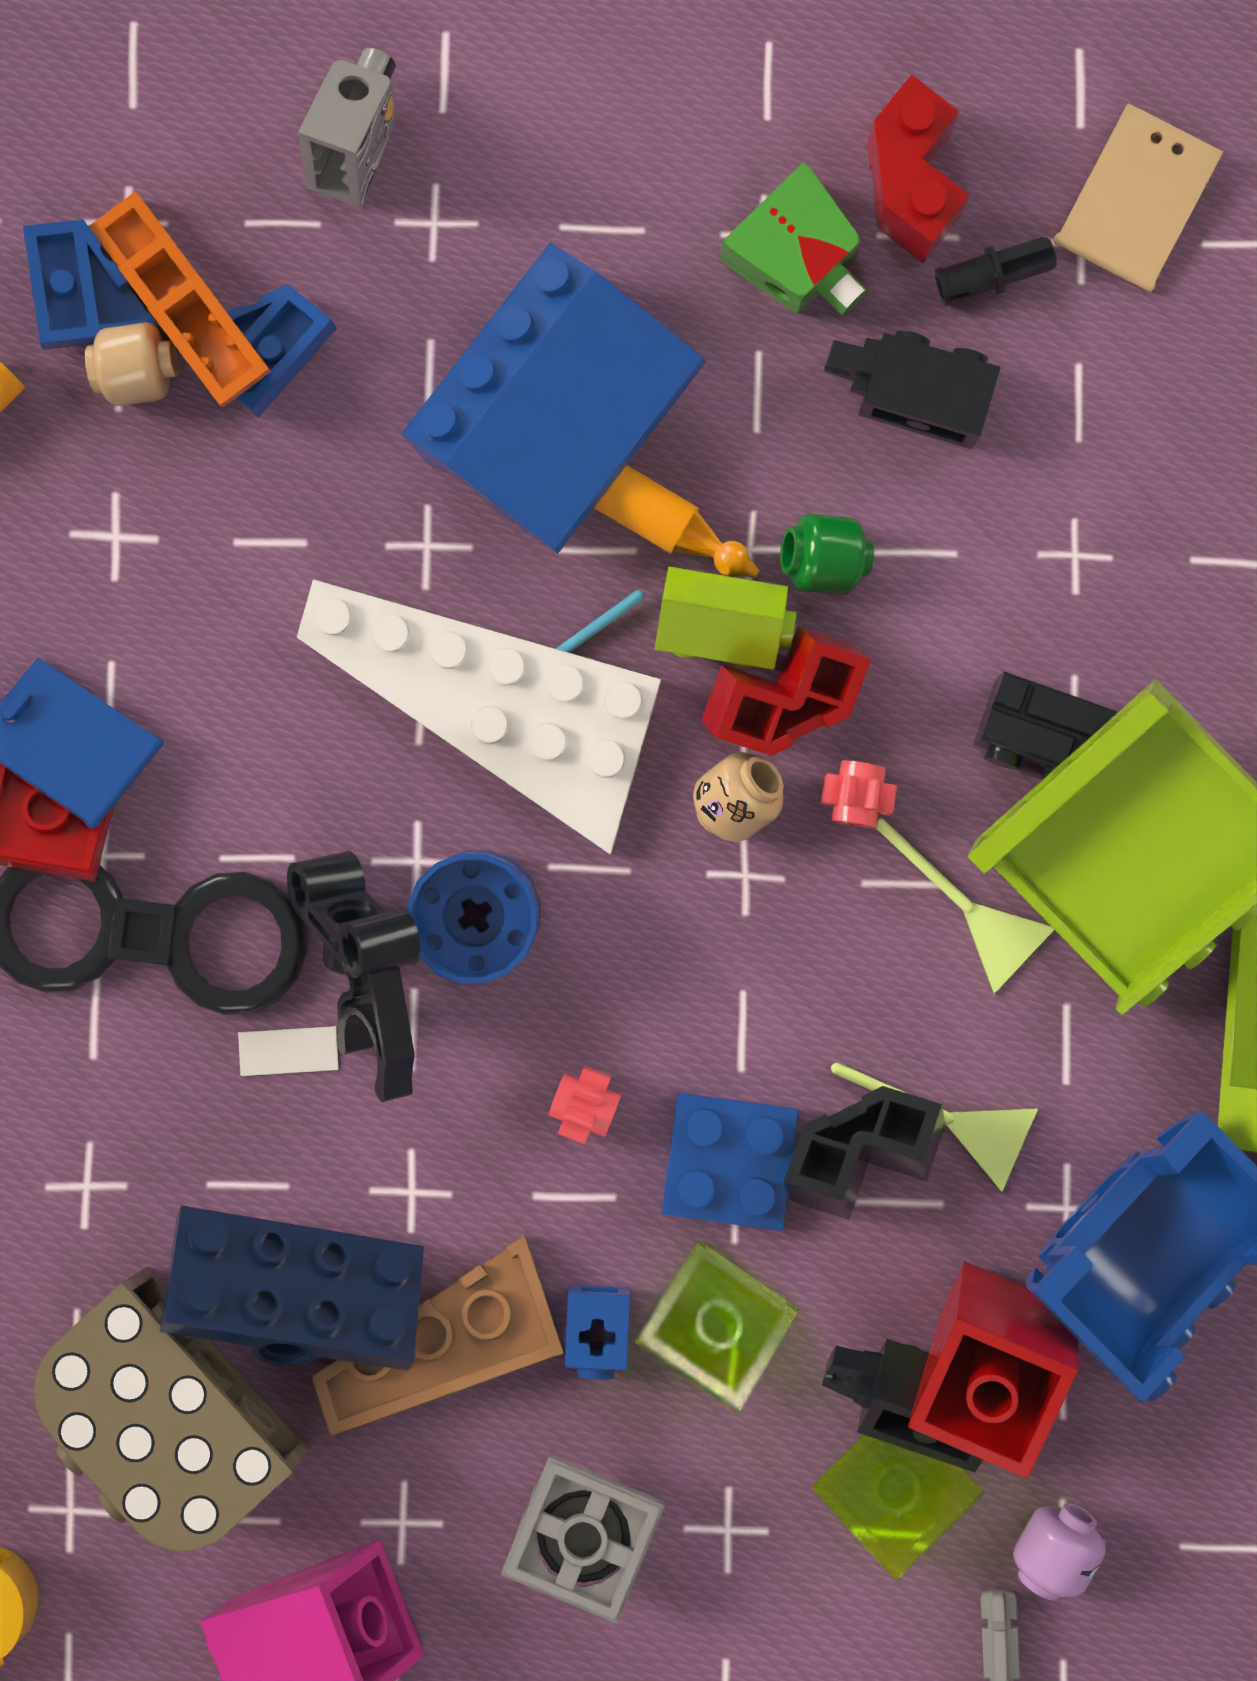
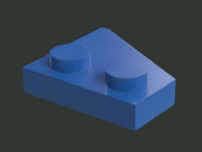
[23,219,157,350]

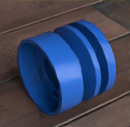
[407,850,541,983]

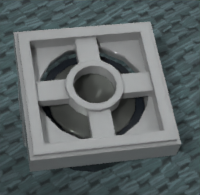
[501,1453,665,1624]

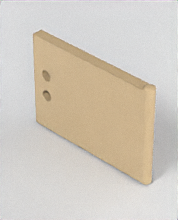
[1053,103,1224,292]

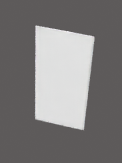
[238,1026,339,1076]

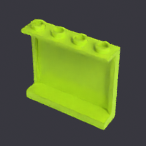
[967,679,1257,1015]

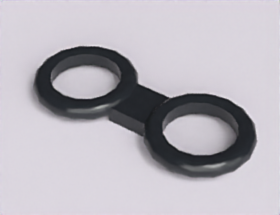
[0,865,307,1015]

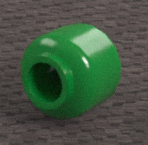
[780,513,874,595]

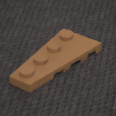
[312,1235,565,1437]

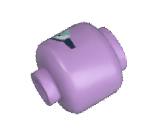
[1013,1503,1106,1602]

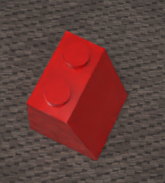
[908,1261,1079,1479]

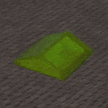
[634,1240,799,1413]
[811,1435,986,1581]

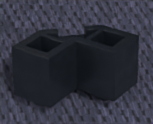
[784,1086,946,1220]

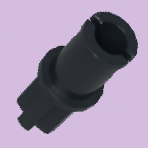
[934,237,1057,306]

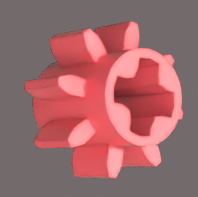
[820,760,898,829]
[548,1066,621,1145]

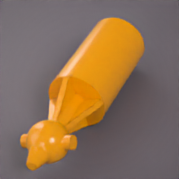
[594,465,760,578]

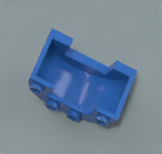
[1026,1111,1257,1403]

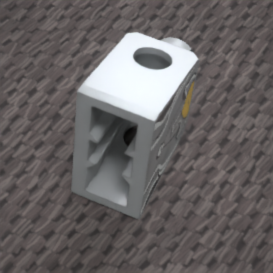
[298,48,396,209]

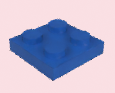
[661,1092,799,1231]

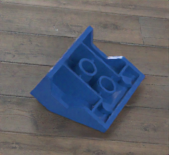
[401,242,706,554]

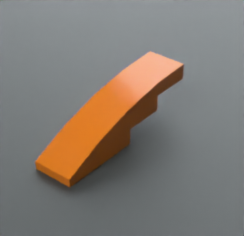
[89,191,271,408]

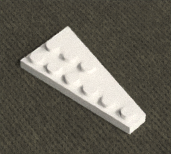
[297,579,662,854]

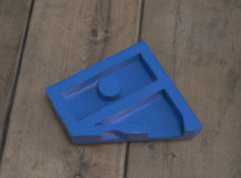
[177,284,337,418]

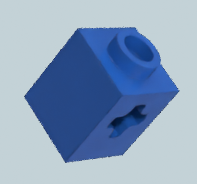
[565,1285,630,1380]

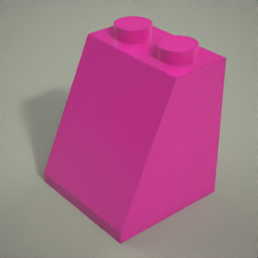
[199,1539,425,1681]

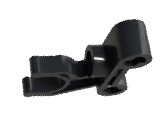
[287,851,420,1102]

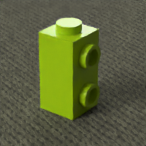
[654,566,796,670]

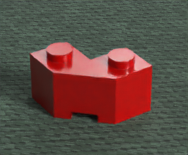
[867,74,970,264]
[701,626,871,756]

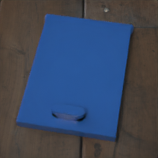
[0,658,164,829]

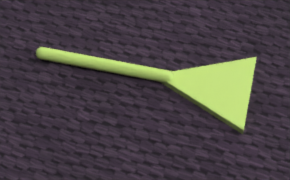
[876,818,1054,994]
[831,1063,1038,1192]

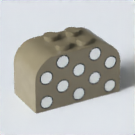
[34,1267,309,1551]

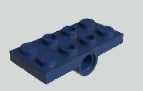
[160,1205,424,1370]

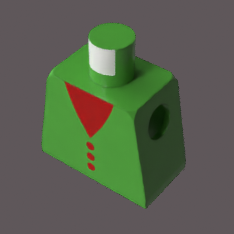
[720,162,868,316]

